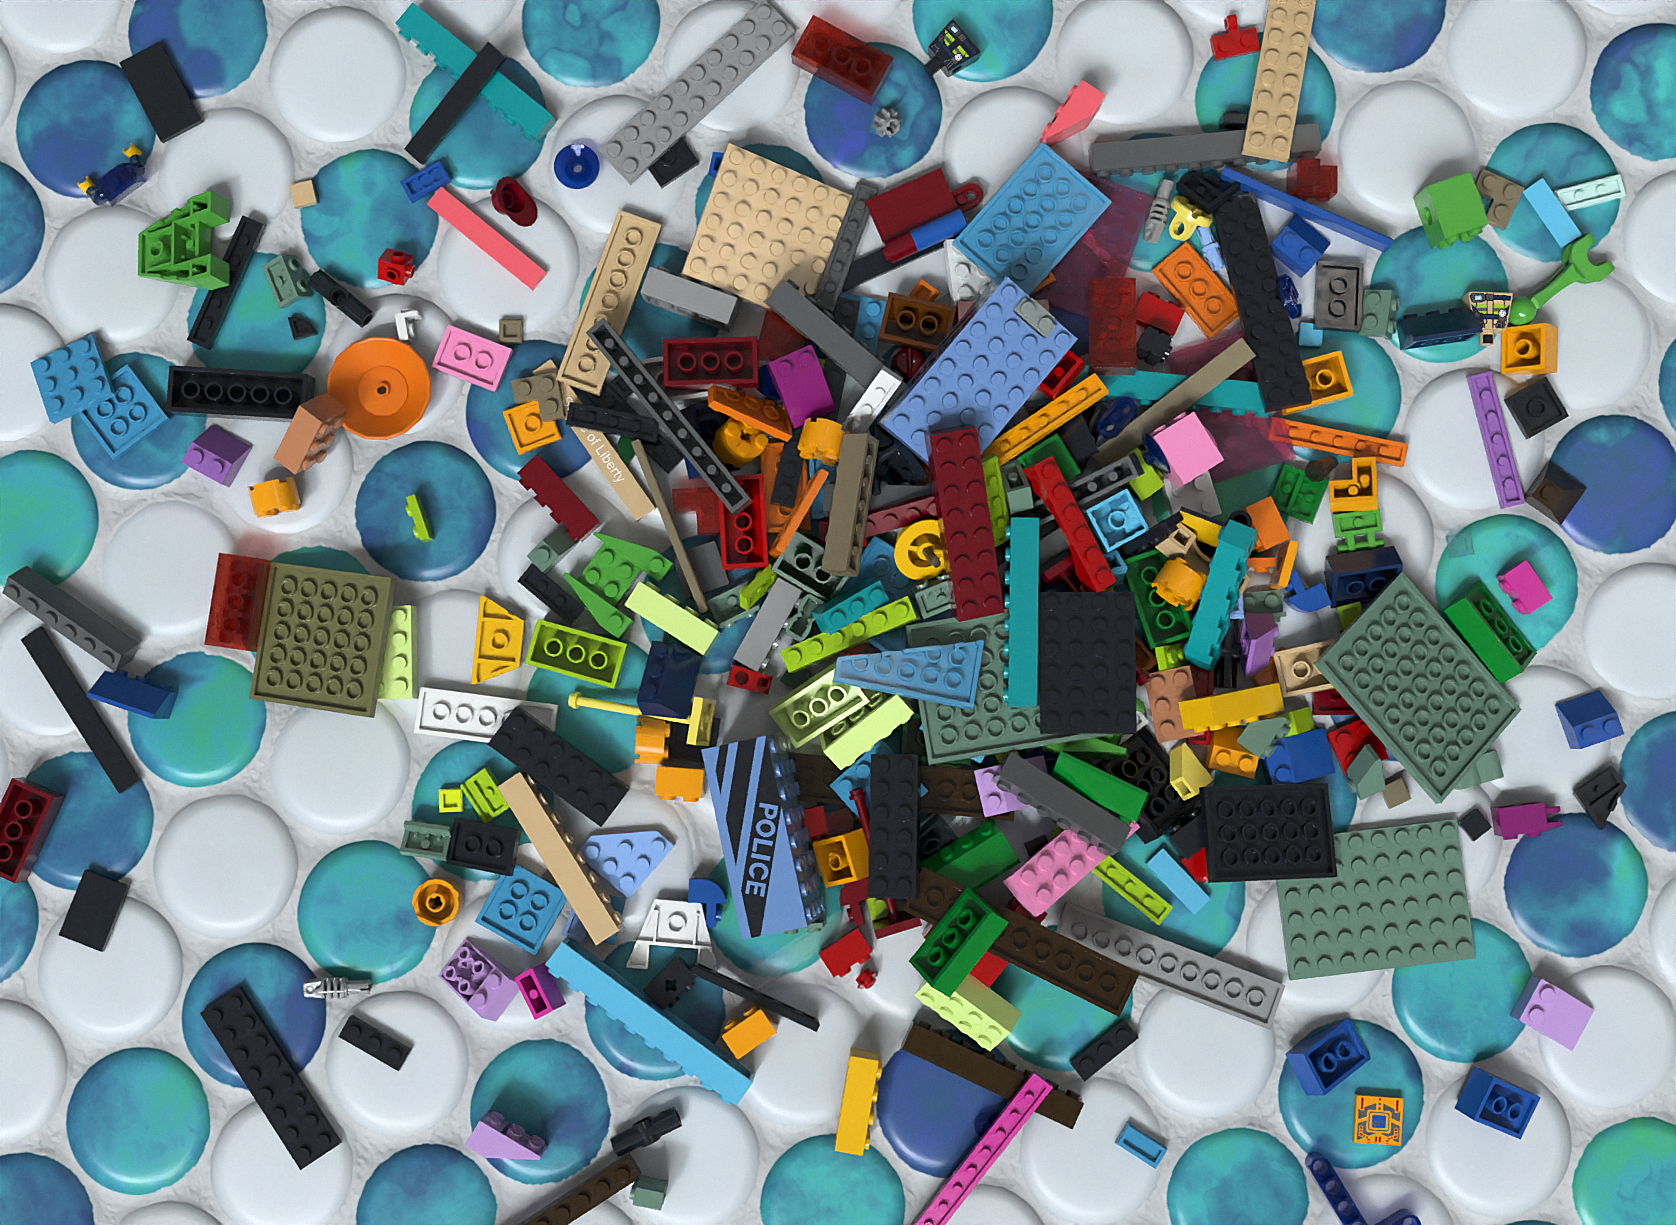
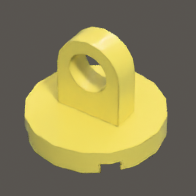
[1169,196,1213,241]

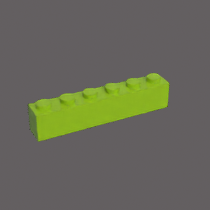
[780,596,921,673]

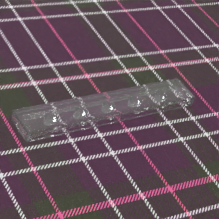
[726,909,853,1006]

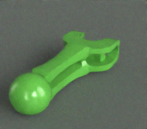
[1508,232,1615,326]

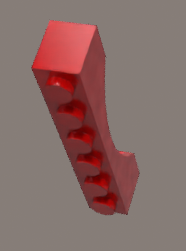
[1023,456,1117,593]

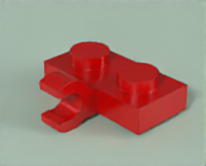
[1210,14,1260,62]

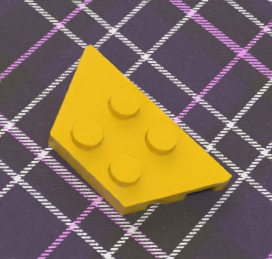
[471,595,525,684]

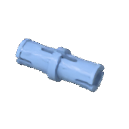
[1195,226,1225,272]

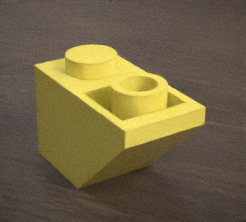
[1170,743,1213,801]

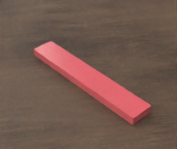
[427,187,547,291]

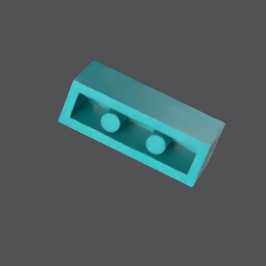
[811,578,889,635]

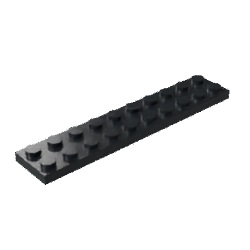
[1211,192,1313,413]

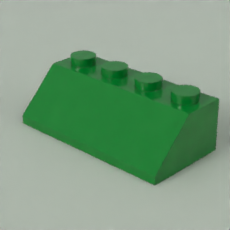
[1444,580,1537,684]
[1051,751,1148,826]
[919,819,1021,891]
[909,887,1009,998]

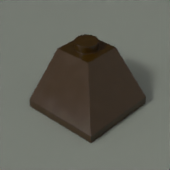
[1524,462,1587,526]

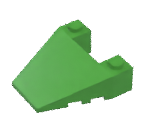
[138,191,230,290]

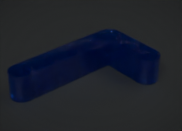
[1305,1152,1421,1225]

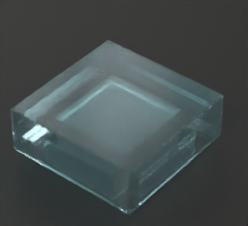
[1445,532,1475,559]

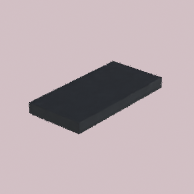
[119,42,203,143]

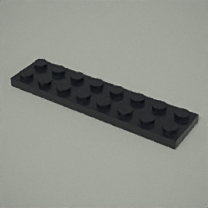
[200,986,342,1170]

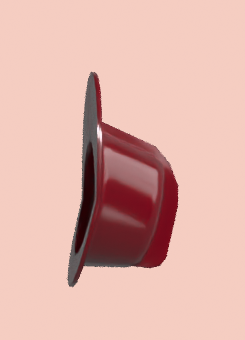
[490,176,537,227]
[890,346,926,384]

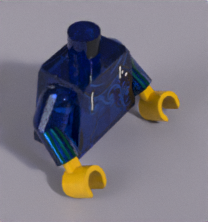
[77,142,147,207]

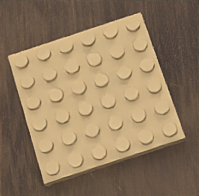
[681,143,852,313]

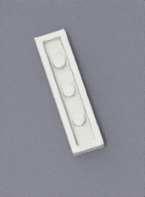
[841,366,903,434]

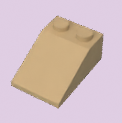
[1274,639,1336,698]

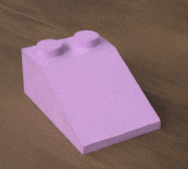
[974,755,1048,817]
[1509,975,1594,1051]

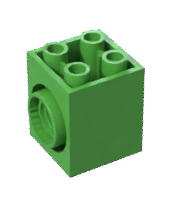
[1413,171,1489,250]

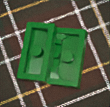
[1271,464,1329,525]

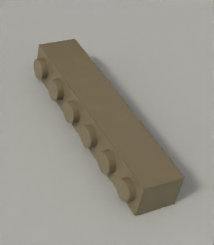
[822,433,879,577]

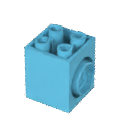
[1082,489,1150,554]

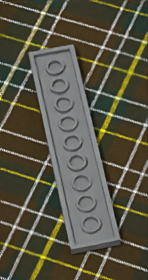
[598,0,795,185]
[1055,902,1285,1030]

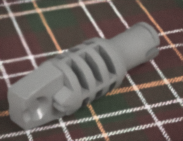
[1143,179,1175,244]
[303,977,371,999]

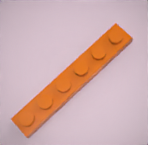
[1266,417,1408,467]

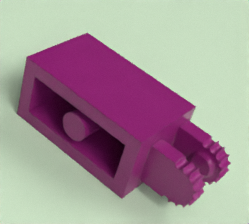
[1491,802,1563,840]

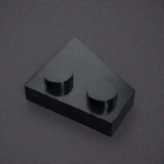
[1176,171,1241,215]
[1572,766,1627,830]

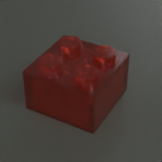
[758,310,808,363]

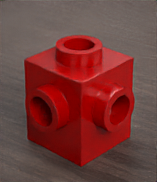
[377,248,415,286]

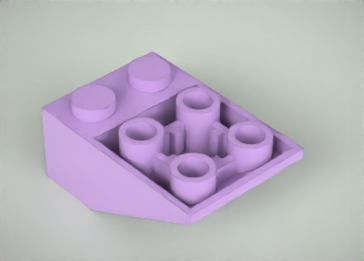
[438,939,520,1022]
[465,1111,548,1160]

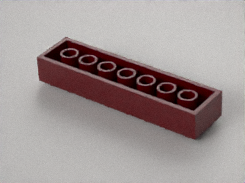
[924,424,1004,622]

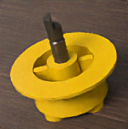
[894,519,945,580]

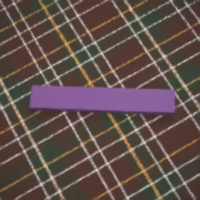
[1466,370,1525,509]

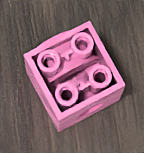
[1146,412,1224,490]

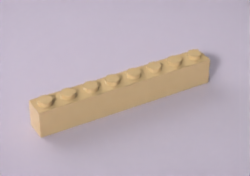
[498,771,625,945]

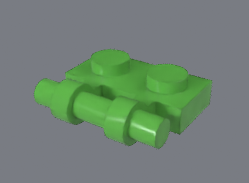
[1332,508,1385,554]

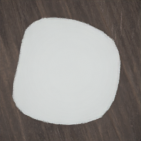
[516,843,547,876]

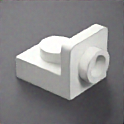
[395,308,422,345]

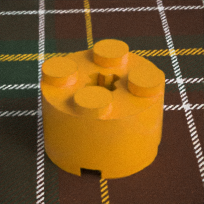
[713,417,768,468]
[798,418,849,466]
[247,477,301,518]
[1151,557,1208,611]
[634,716,670,764]
[412,877,464,926]

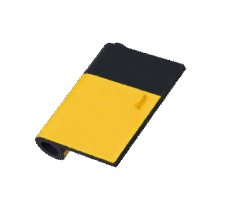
[1179,506,1252,557]

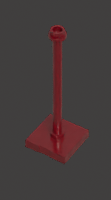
[1038,554,1151,687]
[849,787,922,939]

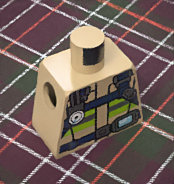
[1462,292,1513,346]

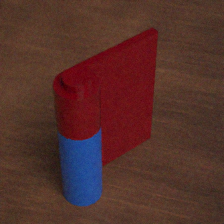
[865,168,967,263]

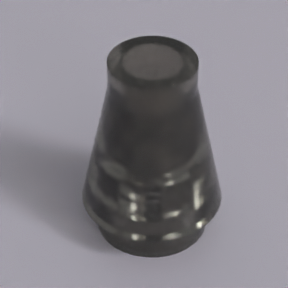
[1305,456,1338,482]

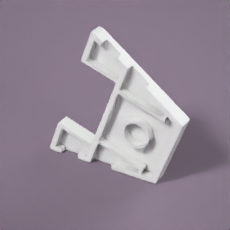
[626,898,718,972]

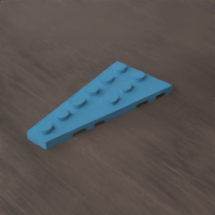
[832,640,984,710]

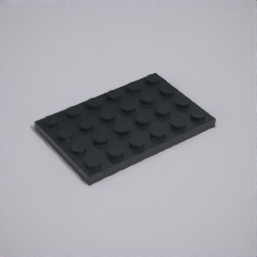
[1039,592,1137,734]
[1199,783,1338,883]

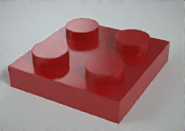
[1326,718,1389,776]

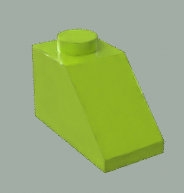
[1264,706,1315,737]

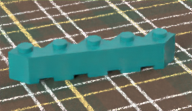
[1183,519,1258,672]

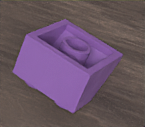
[181,425,252,487]
[1239,613,1278,678]

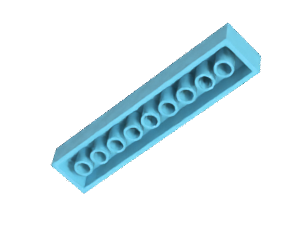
[545,937,755,1106]

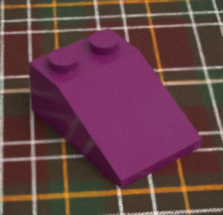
[766,345,836,428]

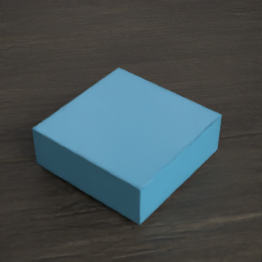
[1297,322,1323,348]

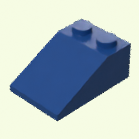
[1260,727,1336,785]
[1285,1018,1371,1096]
[1455,1066,1541,1140]

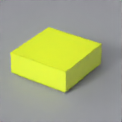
[439,788,464,813]

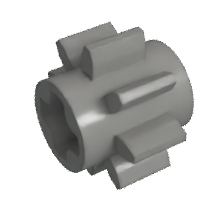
[872,108,902,138]

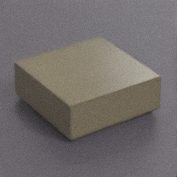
[499,319,523,344]
[1380,778,1411,809]

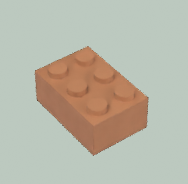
[274,392,347,475]
[1145,665,1204,743]

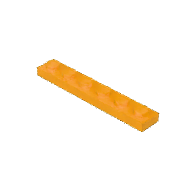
[981,373,1109,466]

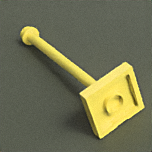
[568,692,717,746]

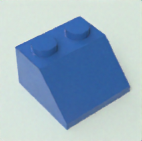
[1269,214,1331,278]
[1554,690,1624,749]

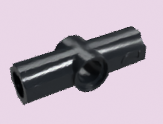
[308,269,375,328]
[1215,619,1241,688]
[610,1107,682,1157]

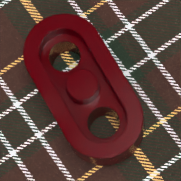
[951,183,983,213]

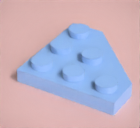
[579,830,675,899]

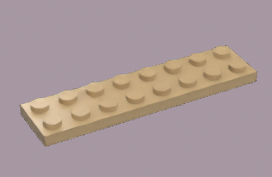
[1241,0,1316,163]
[556,210,662,396]

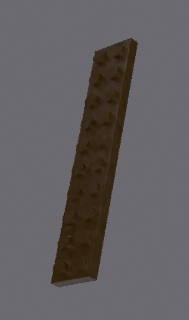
[788,752,1014,821]
[902,867,1140,1017]

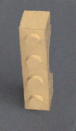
[1155,522,1251,596]

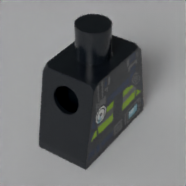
[923,19,980,77]

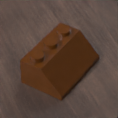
[878,292,957,353]

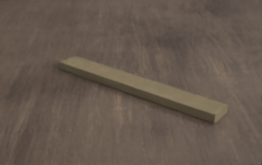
[1093,337,1256,468]
[631,439,710,615]

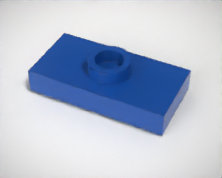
[400,160,452,203]

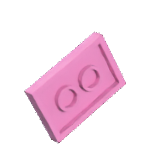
[431,325,513,393]

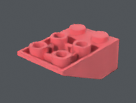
[1039,80,1105,147]

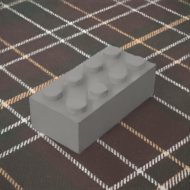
[640,266,740,333]

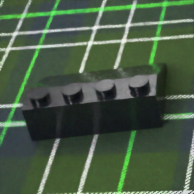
[1094,726,1200,844]

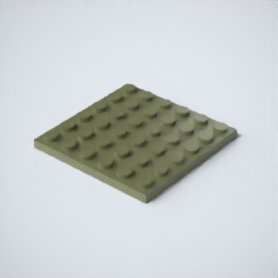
[249,562,396,718]

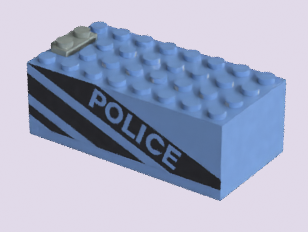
[875,276,1077,467]
[701,732,825,940]

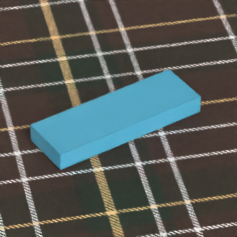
[1523,178,1582,248]
[1145,847,1211,915]

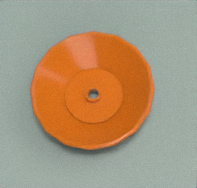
[327,336,431,440]

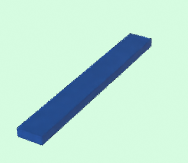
[1219,167,1394,253]

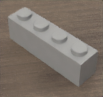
[733,577,804,672]

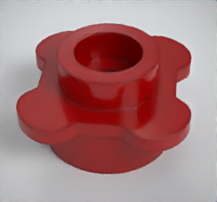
[855,968,878,990]

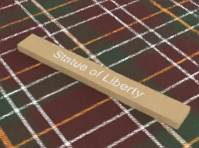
[532,359,656,522]

